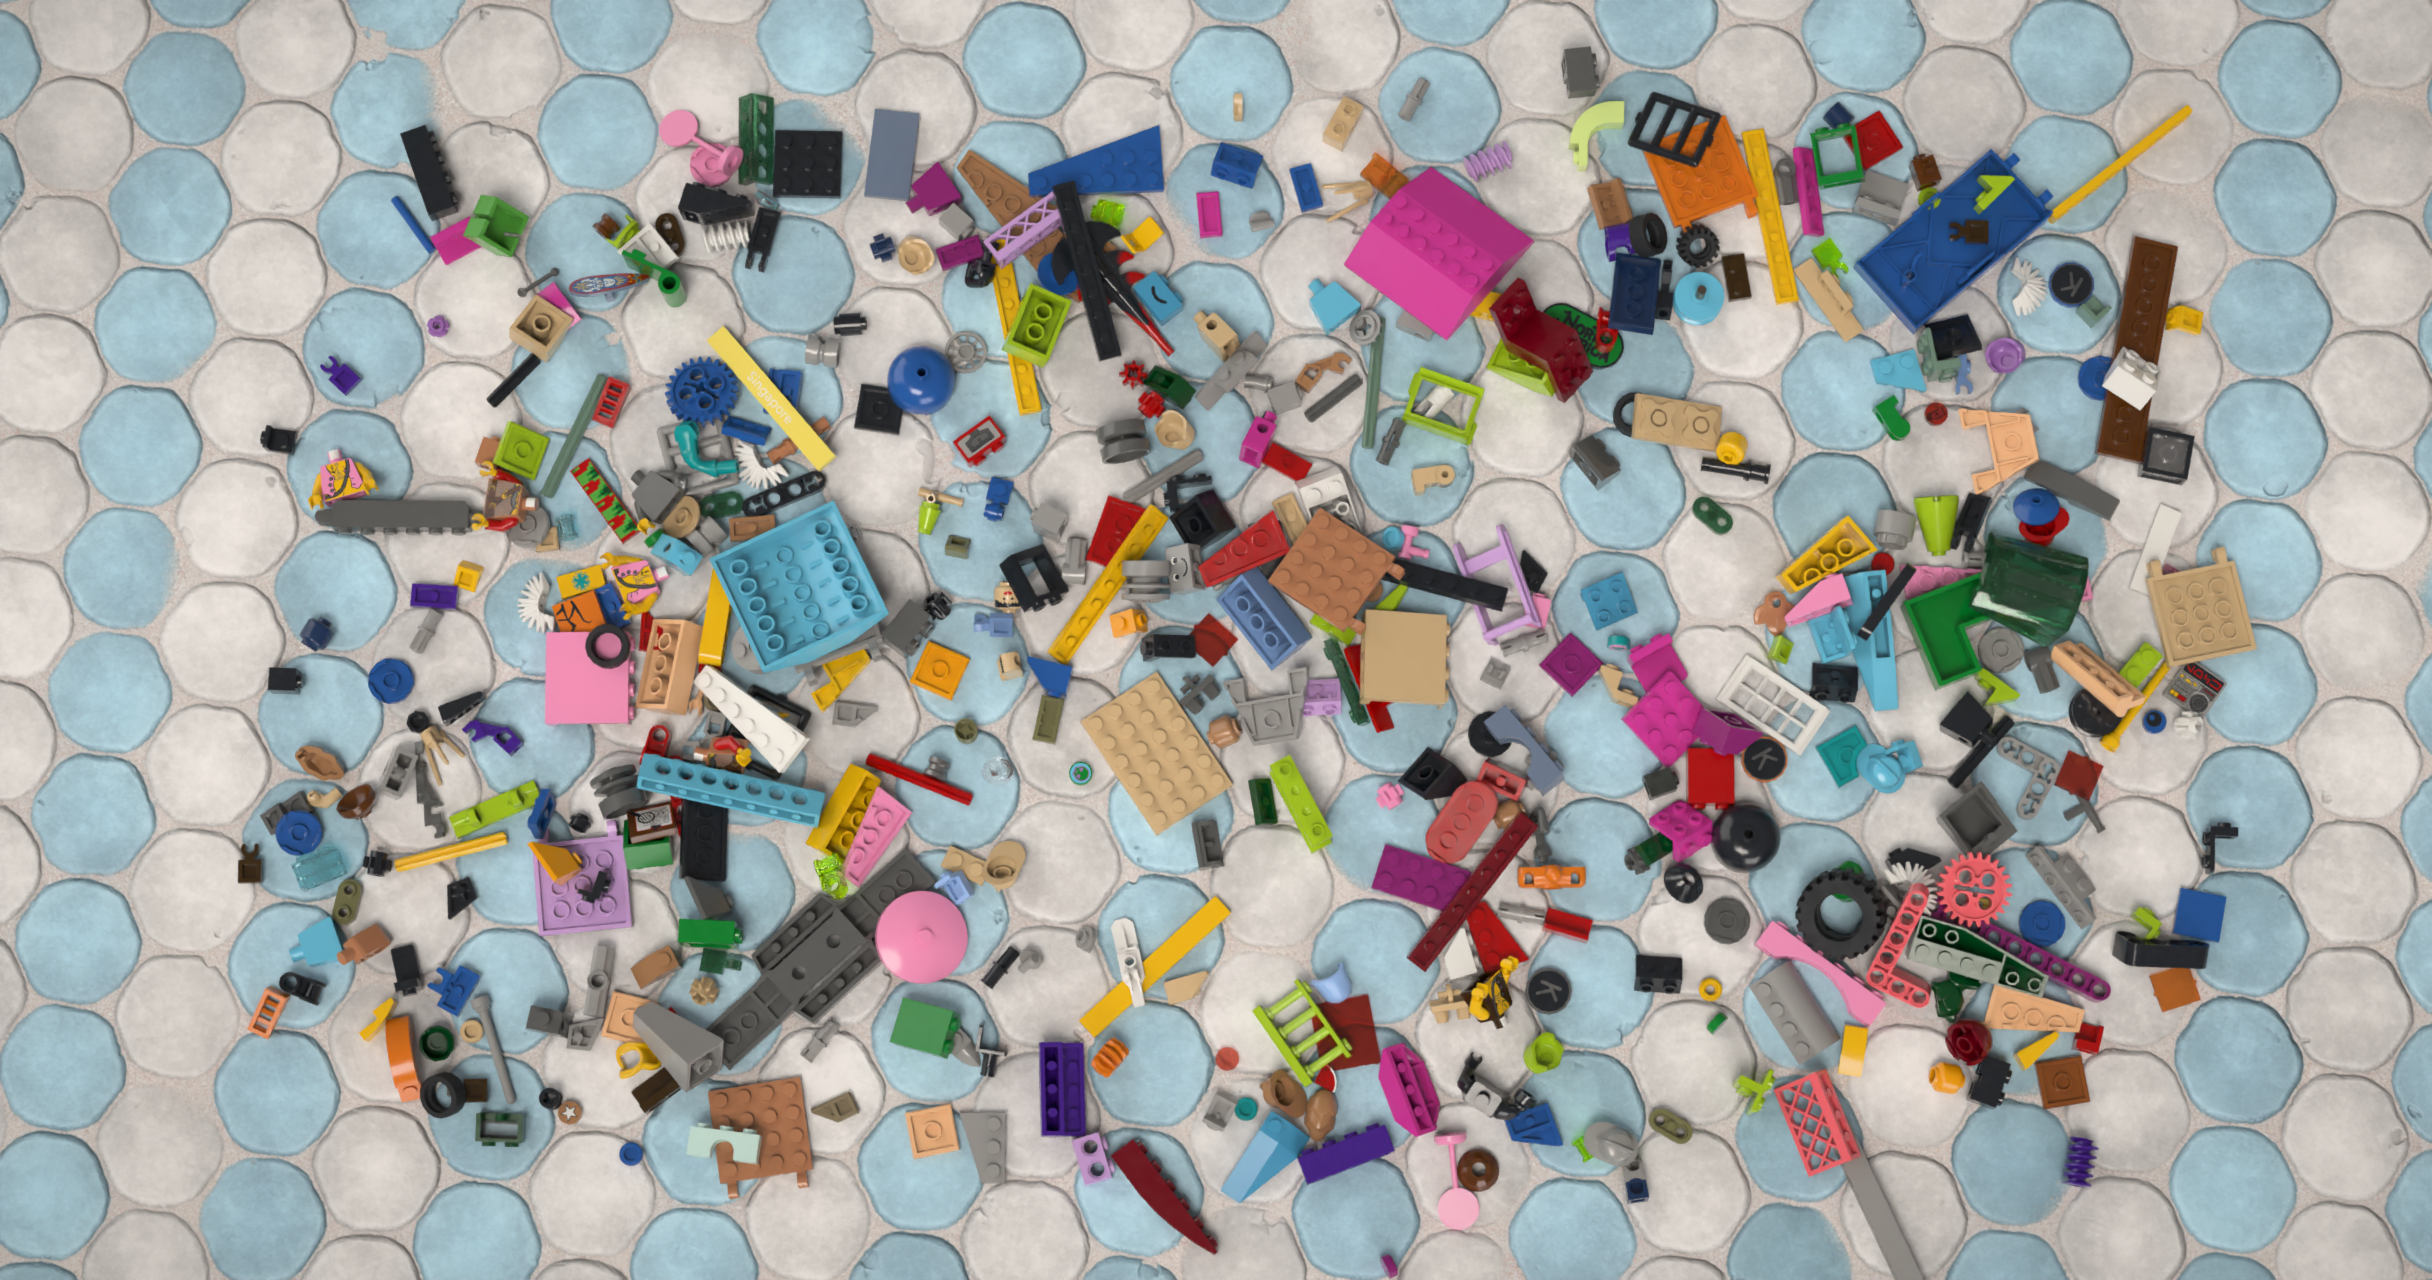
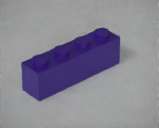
[1297,1123,1395,1185]

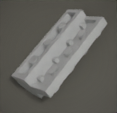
[1749,960,1841,1065]

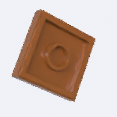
[2034,1056,2090,1110]

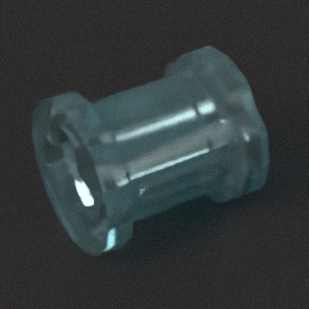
[555,514,579,542]

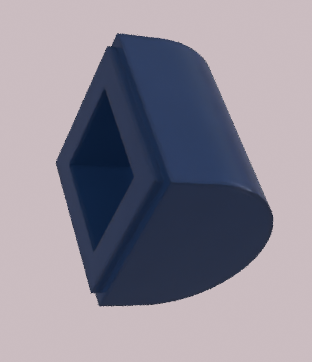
[1823,102,1855,129]

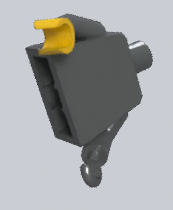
[631,469,688,535]

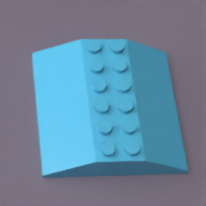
[709,500,889,673]

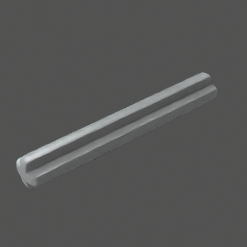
[1123,449,1203,504]

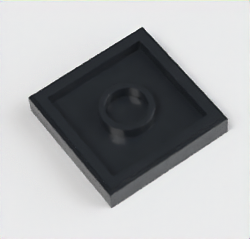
[1924,314,1982,360]
[854,384,903,436]

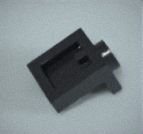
[260,425,298,455]

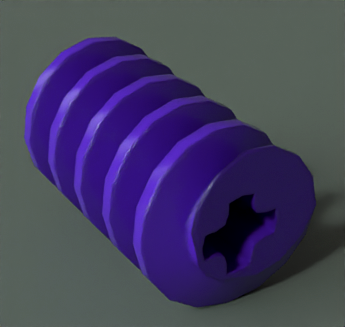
[2061,1137,2099,1188]

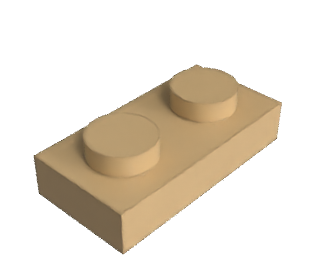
[941,845,986,886]

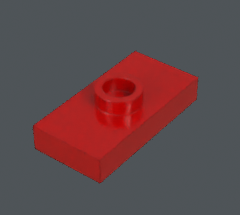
[1262,443,1312,482]

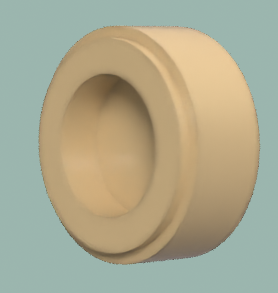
[460,1020,484,1044]

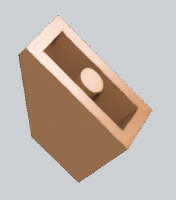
[631,945,682,989]

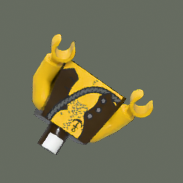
[1461,956,1519,1029]

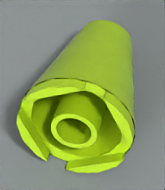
[1913,495,1959,556]

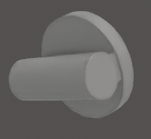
[1249,211,1274,232]
[1076,927,1099,953]
[1018,949,1042,973]

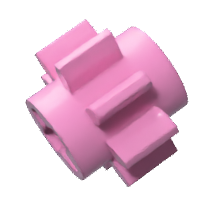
[1376,782,1404,810]

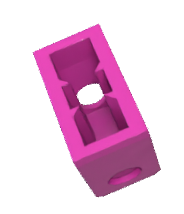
[1239,411,1277,469]

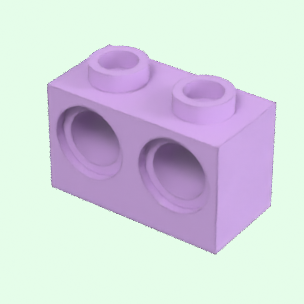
[1072,1132,1115,1186]

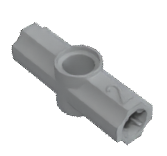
[583,946,615,1018]

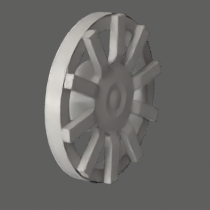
[945,331,987,374]

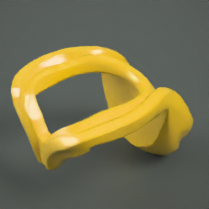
[616,1042,662,1079]

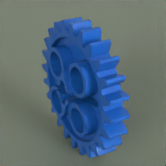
[665,356,739,428]

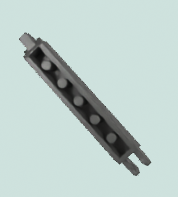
[314,500,483,536]

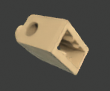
[1193,310,1240,363]

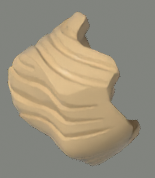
[898,236,935,275]
[1154,410,1195,450]

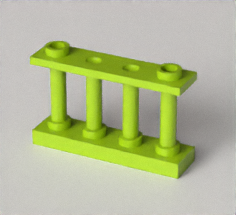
[1269,755,1333,854]
[1252,979,1353,1088]

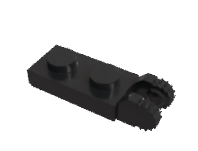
[745,207,782,273]
[1950,493,1992,553]

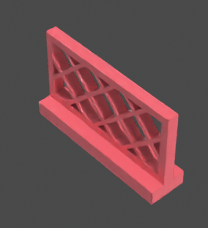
[1774,1069,1861,1177]

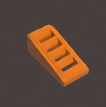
[247,986,290,1039]

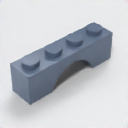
[1484,705,1565,796]

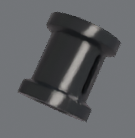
[539,1088,563,1110]

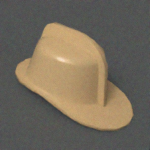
[981,841,1026,892]

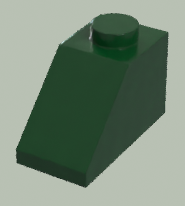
[1143,365,1196,409]

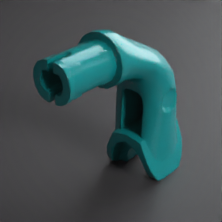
[674,421,739,477]

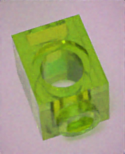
[1090,199,1125,232]

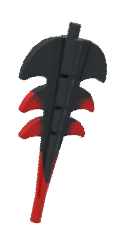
[1050,221,1175,357]

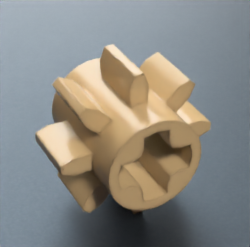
[689,977,719,1006]

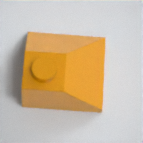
[527,842,583,886]

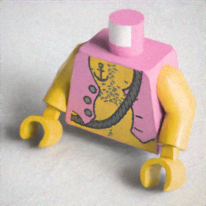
[308,449,379,510]
[599,552,669,620]

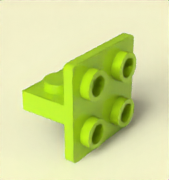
[1732,1069,1776,1116]

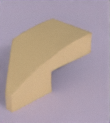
[1164,971,1209,1005]

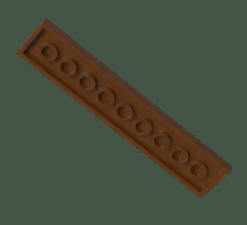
[2094,236,2178,464]

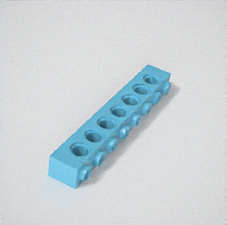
[637,753,825,828]

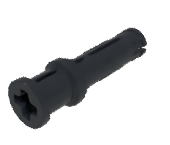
[1700,457,1771,485]

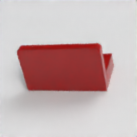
[1542,907,1593,944]

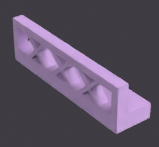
[983,191,1061,269]

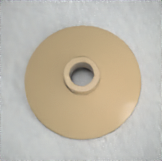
[663,496,700,539]

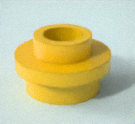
[1699,978,1722,1001]

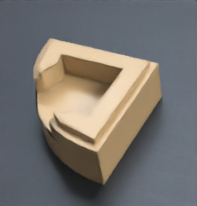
[1233,93,1243,122]
[536,526,560,553]

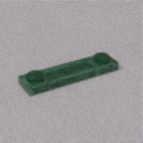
[1323,638,1371,726]

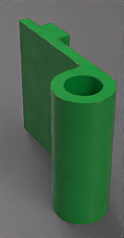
[621,249,687,307]

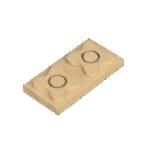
[1631,393,1722,453]

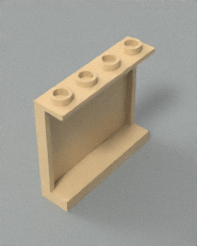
[1359,609,1450,709]

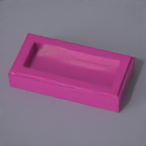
[1196,191,1222,239]

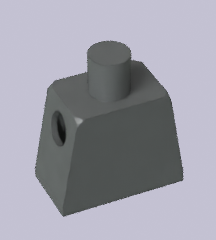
[525,1005,574,1039]

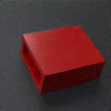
[1686,748,1735,810]

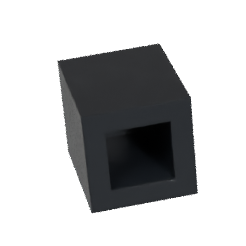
[268,667,304,695]

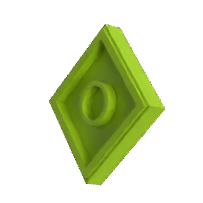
[492,421,550,480]

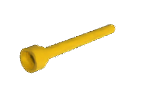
[2100,661,2171,753]

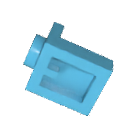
[1885,739,1923,774]

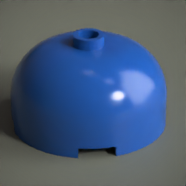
[887,346,955,415]

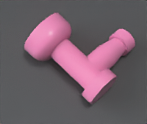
[1398,525,1429,560]

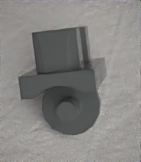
[1179,674,1220,716]

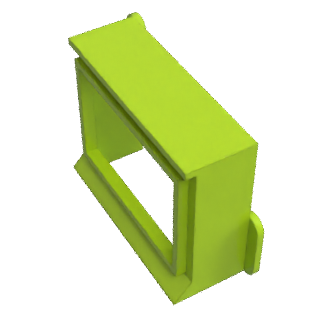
[1402,367,1485,445]

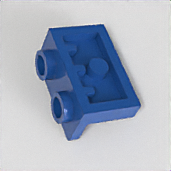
[1211,142,1263,189]

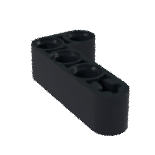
[2112,931,2210,969]

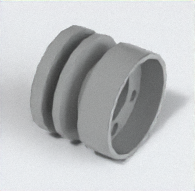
[1122,560,1170,603]

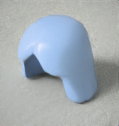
[1310,963,1351,1003]

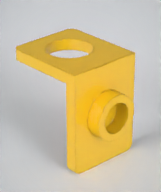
[1121,217,1164,254]

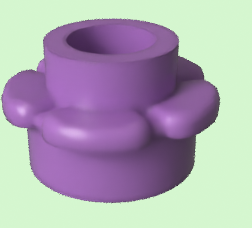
[427,316,449,337]

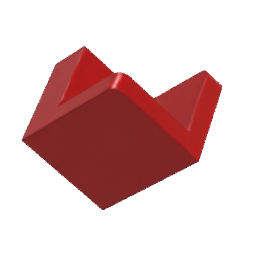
[2072,1023,2104,1055]

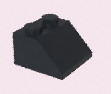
[1169,489,1236,551]

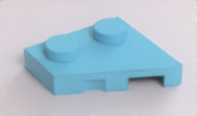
[1870,349,1927,393]

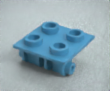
[1580,572,1638,631]

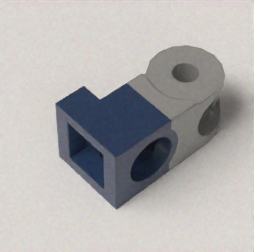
[1622,1157,1649,1204]

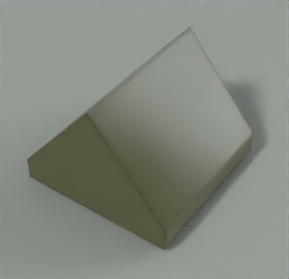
[945,535,971,559]

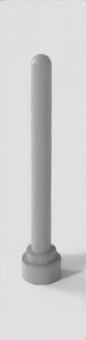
[470,995,516,1104]

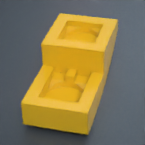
[359,998,398,1042]
[1837,1024,1868,1077]

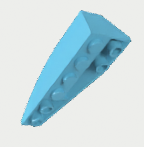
[1842,570,1898,712]

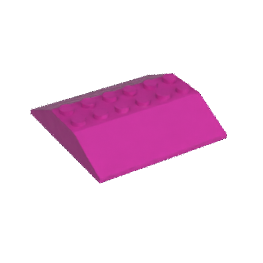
[1344,167,1534,341]

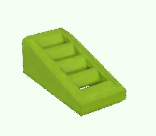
[1373,585,1409,611]

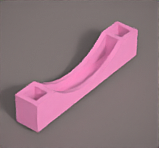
[1754,921,1886,1028]

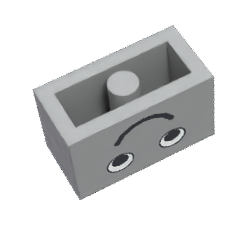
[1165,543,1206,595]

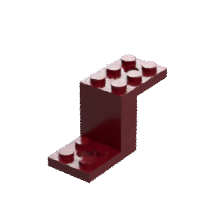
[1489,277,1593,403]

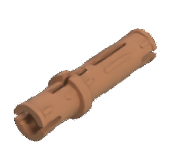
[766,416,831,465]

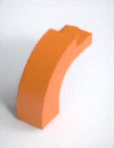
[385,1016,422,1103]

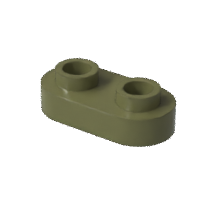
[332,879,363,926]
[1648,1108,1693,1144]

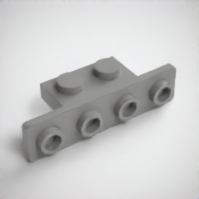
[1195,331,1267,411]
[2026,845,2097,929]

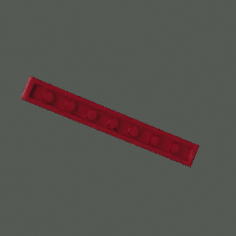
[1406,811,1538,972]

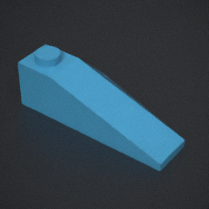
[1220,1111,1310,1203]

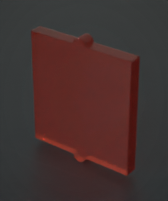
[1189,613,1238,667]
[2054,751,2104,801]

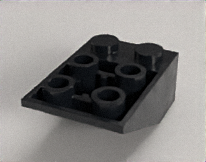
[678,182,755,226]

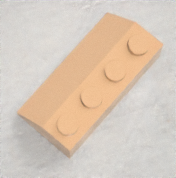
[635,619,703,716]

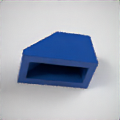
[1027,656,1073,698]

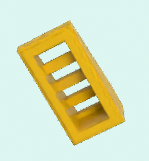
[2013,1031,2060,1071]

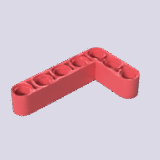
[1866,883,1931,1008]

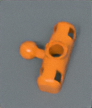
[1517,864,1586,890]

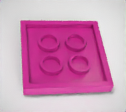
[1621,671,1704,768]

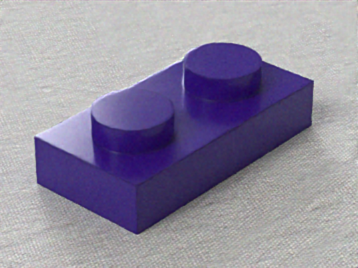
[410,583,459,610]

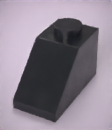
[1885,848,1942,886]

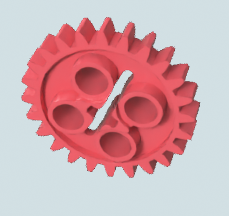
[1936,851,2012,927]

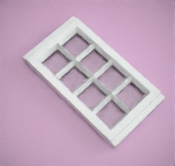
[1716,655,1830,756]

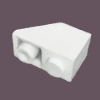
[1443,928,1480,982]

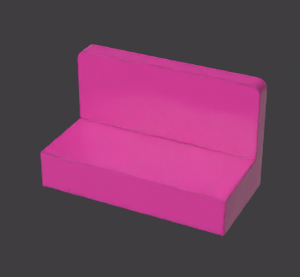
[430,216,481,265]

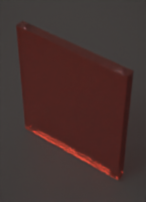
[1309,994,1381,1073]

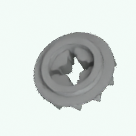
[1349,310,1383,346]

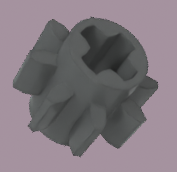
[1624,845,1651,875]

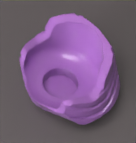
[1985,337,2026,373]

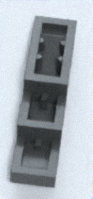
[2024,460,2120,521]

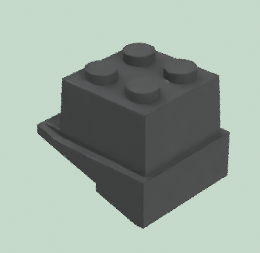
[1935,781,2017,859]

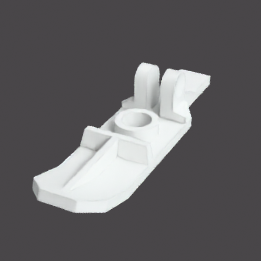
[1111,918,1145,1008]

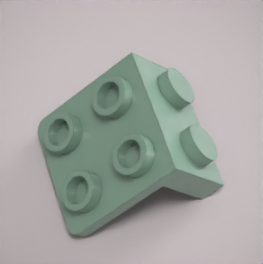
[1917,328,1961,383]

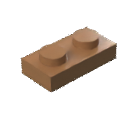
[729,515,776,543]

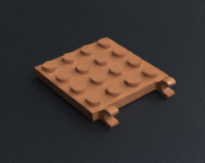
[1268,508,1405,636]
[708,1077,813,1200]

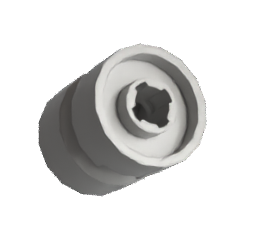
[805,335,841,368]
[685,516,728,559]

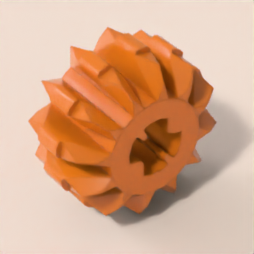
[1091,1037,1129,1078]

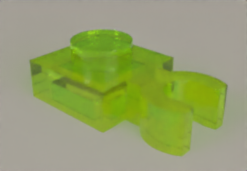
[1811,238,1849,278]

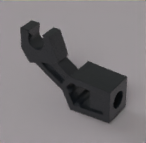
[1655,260,1673,321]

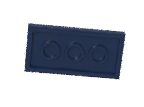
[1608,253,1661,335]

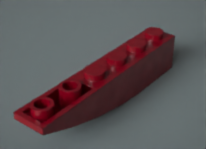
[1111,1139,1219,1255]

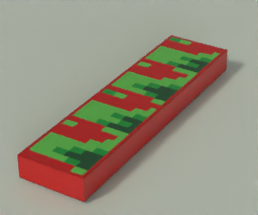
[570,458,641,544]

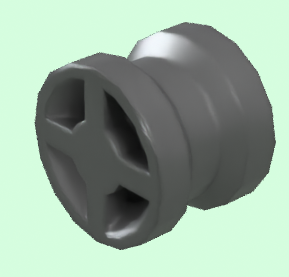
[923,756,951,782]

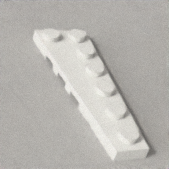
[693,665,810,773]

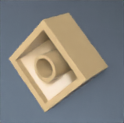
[509,295,573,363]

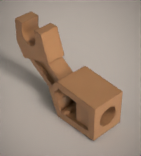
[1295,353,1352,394]

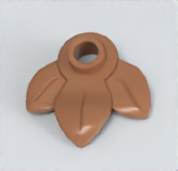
[1754,591,1795,637]

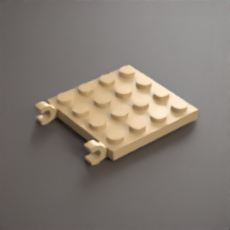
[2145,546,2257,668]

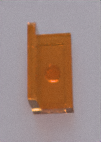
[1360,152,1410,200]

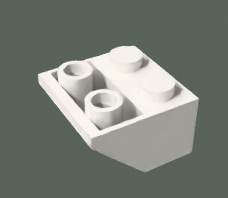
[2102,347,2161,410]

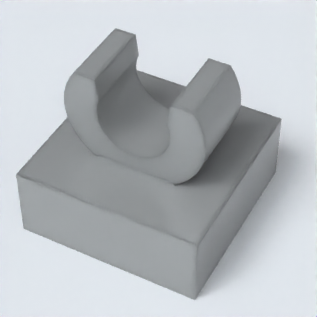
[1480,659,1511,690]

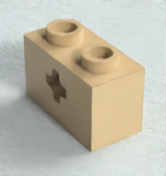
[1322,96,1364,152]

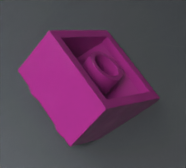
[1692,708,1763,756]

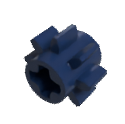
[869,233,896,263]

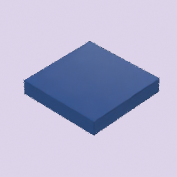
[2172,888,2227,943]

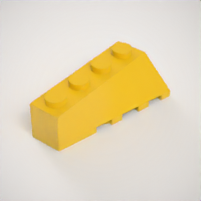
[805,763,881,865]

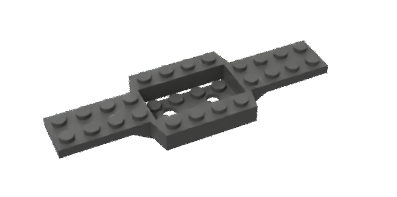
[705,848,936,1070]

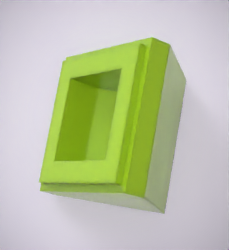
[1767,635,1794,665]

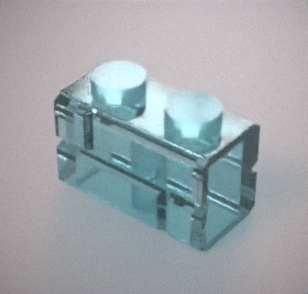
[291,845,348,892]

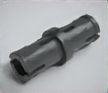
[1375,419,1406,466]

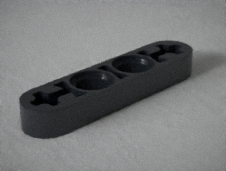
[742,471,826,517]
[1856,563,1917,641]

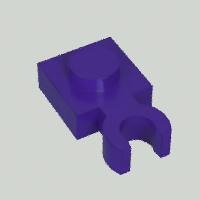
[320,356,362,396]

